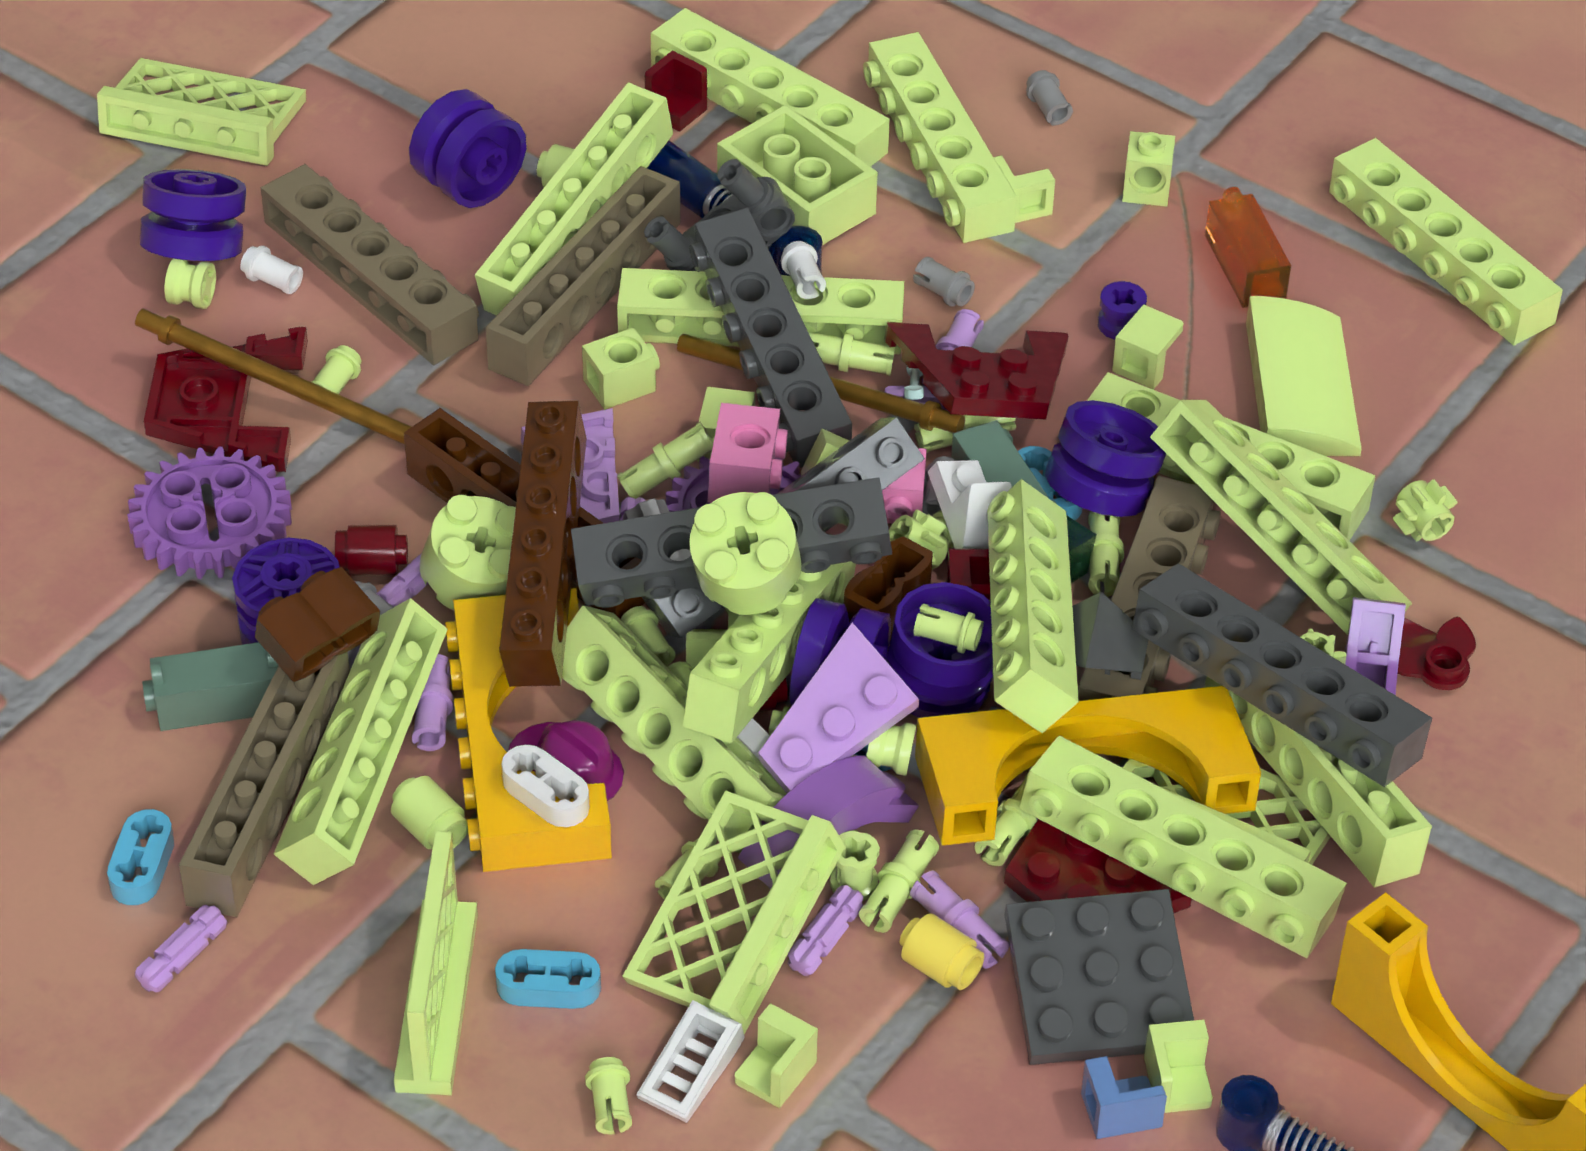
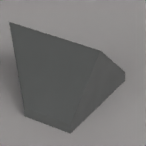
[1072,592,1149,680]

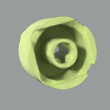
[689,492,801,615]
[420,495,516,610]

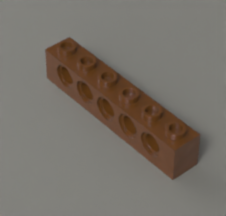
[499,401,587,687]
[404,408,645,619]

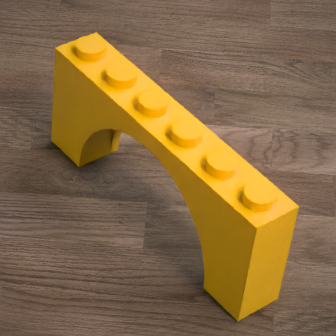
[445,588,612,872]
[915,686,1261,846]
[1331,892,1586,1151]

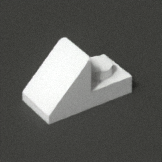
[928,460,1012,549]

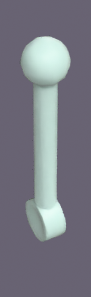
[904,367,924,400]

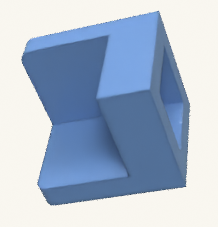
[1081,1056,1167,1139]

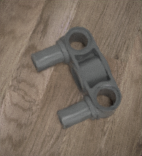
[644,159,795,272]

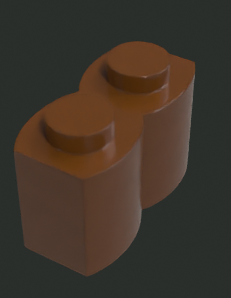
[844,536,933,644]
[255,567,381,682]

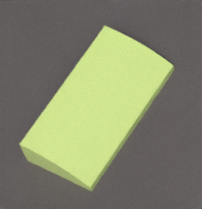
[1246,296,1362,456]

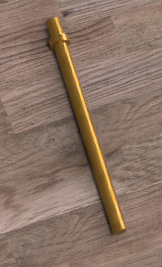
[135,308,412,445]
[677,334,965,433]

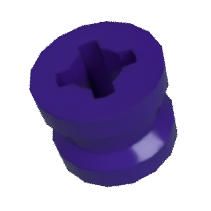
[1098,281,1147,340]

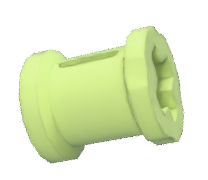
[830,830,880,901]

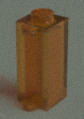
[1205,187,1292,308]

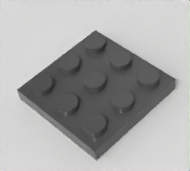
[1004,889,1194,1065]

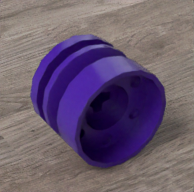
[232,537,339,645]
[886,582,993,718]

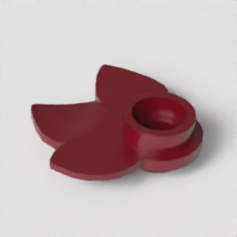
[1397,616,1476,690]

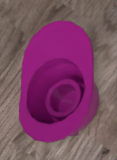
[509,720,624,801]

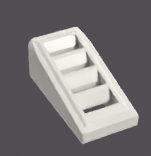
[636,1000,745,1123]

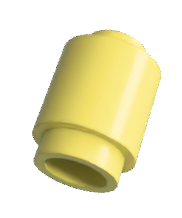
[899,913,984,990]

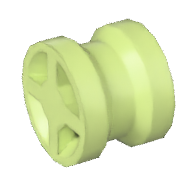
[164,258,216,309]
[866,722,917,776]

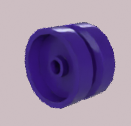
[409,89,527,208]
[140,169,246,261]
[1044,400,1166,517]
[790,598,891,707]

